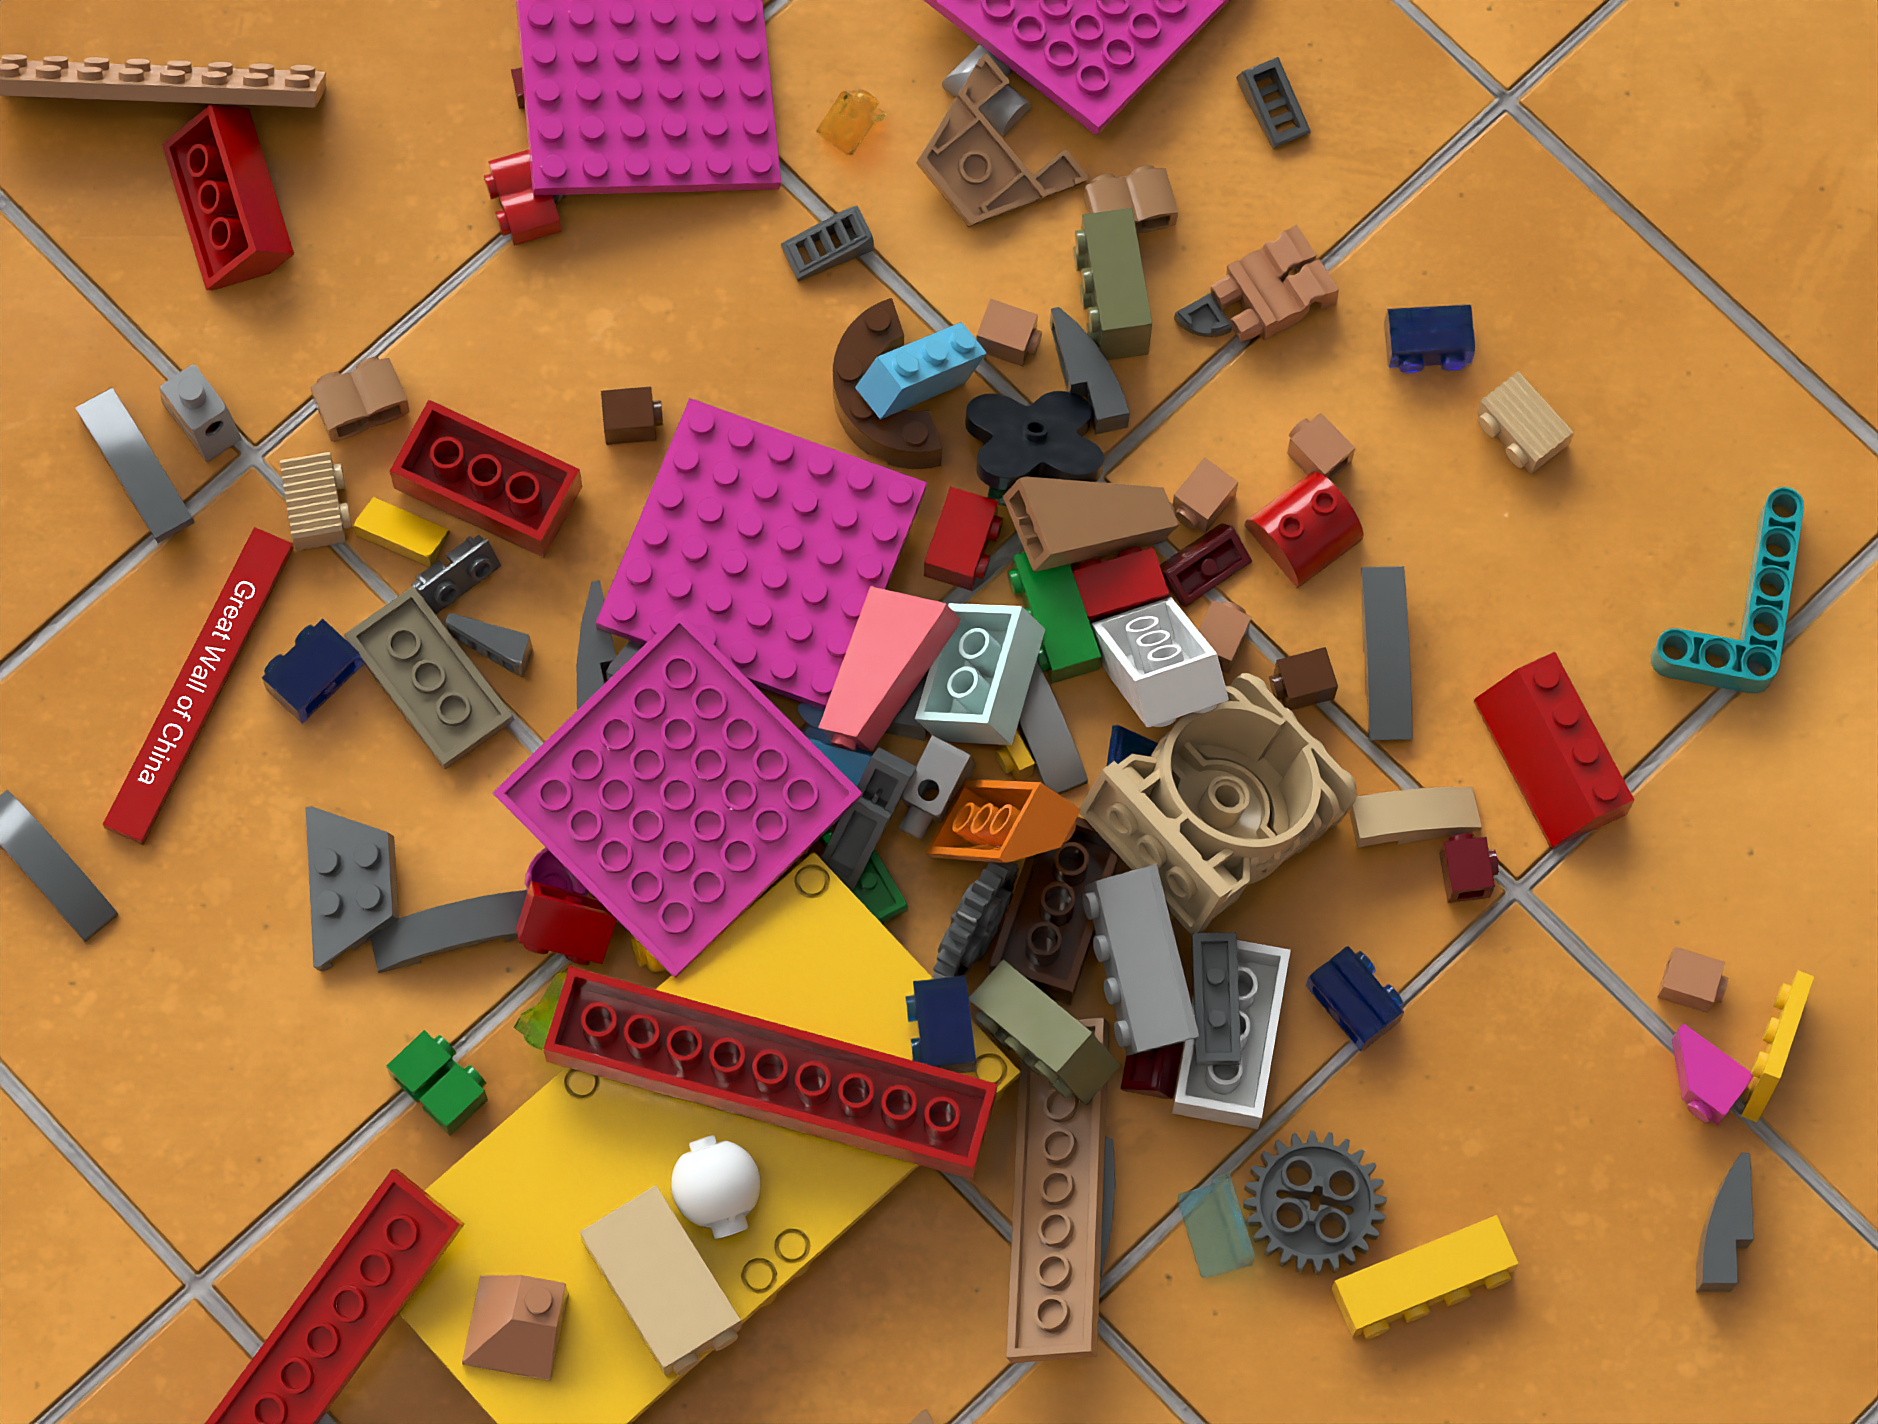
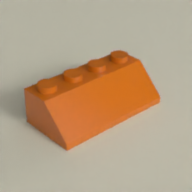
[925,779,1081,863]

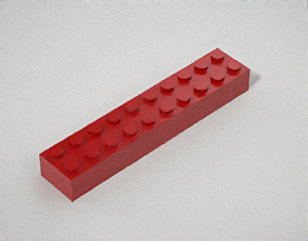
[543,966,997,1180]

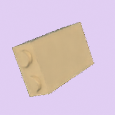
[579,1185,742,1376]

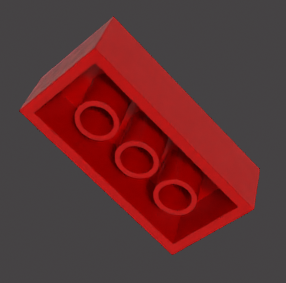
[390,400,583,558]

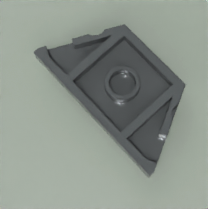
[306,806,399,971]

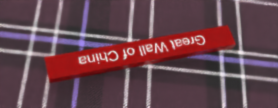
[103,527,294,845]

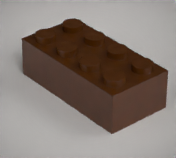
[988,817,1120,1005]

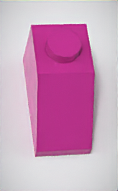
[1672,1023,1754,1125]

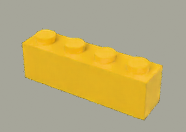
[1331,1215,1519,1339]

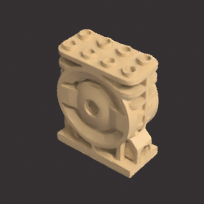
[1080,673,1357,935]

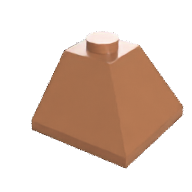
[462,1275,569,1381]

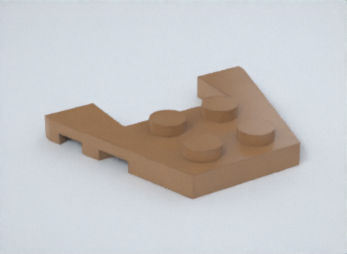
[916,53,1089,227]

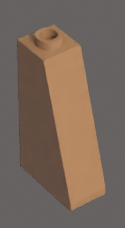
[1003,477,1179,572]

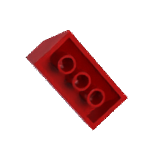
[162,104,294,291]
[1473,652,1634,850]

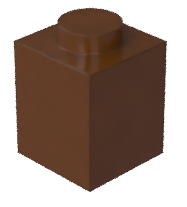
[601,386,663,445]
[1269,647,1338,710]

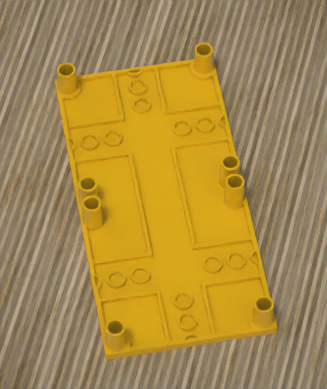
[399,852,1021,1424]

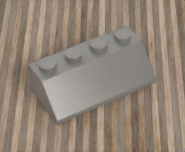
[1083,864,1199,1056]

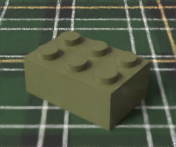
[1073,208,1152,360]
[968,960,1121,1105]

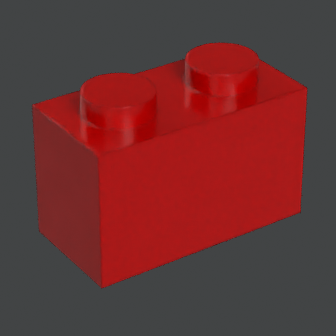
[924,486,1004,591]
[1072,547,1169,628]
[516,881,617,965]

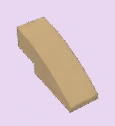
[1349,787,1482,848]

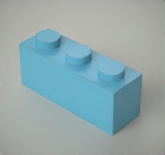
[855,322,987,420]

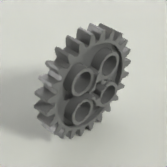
[932,862,1019,990]
[1243,1131,1387,1275]

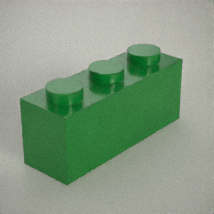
[1007,552,1101,684]

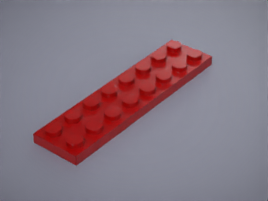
[205,1169,465,1424]

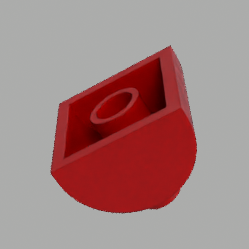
[1244,471,1364,588]

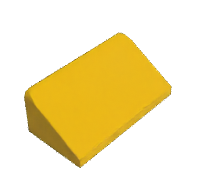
[353,497,450,567]

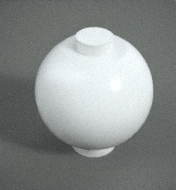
[671,1135,761,1239]

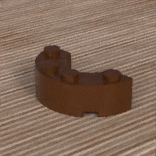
[833,298,942,469]

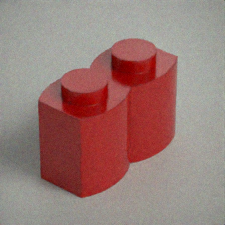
[484,149,562,246]

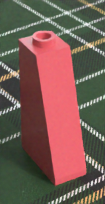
[818,586,961,752]

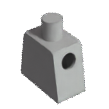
[159,364,242,463]
[898,735,976,840]

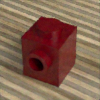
[1439,833,1499,903]

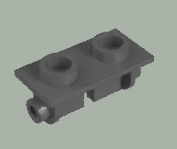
[411,535,501,615]

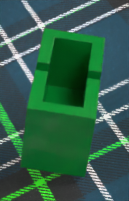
[386,1030,488,1136]

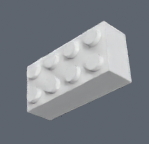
[1091,597,1229,728]
[1172,940,1291,1129]

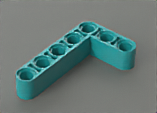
[1651,487,1804,693]

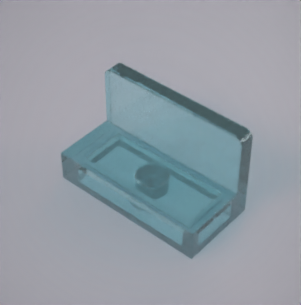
[1177,1173,1255,1278]

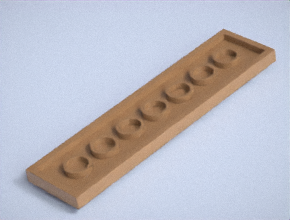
[0,54,326,107]
[1006,1017,1109,1363]

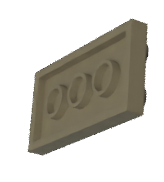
[344,586,514,770]

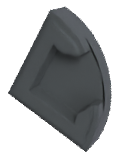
[1174,293,1232,337]

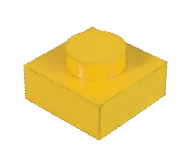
[995,730,1035,781]

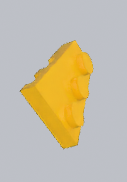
[1741,970,1814,1122]

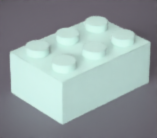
[915,603,1045,745]

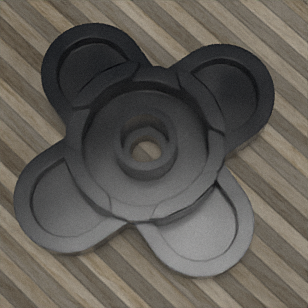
[965,391,1104,490]

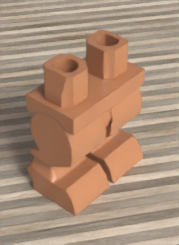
[1210,225,1339,342]

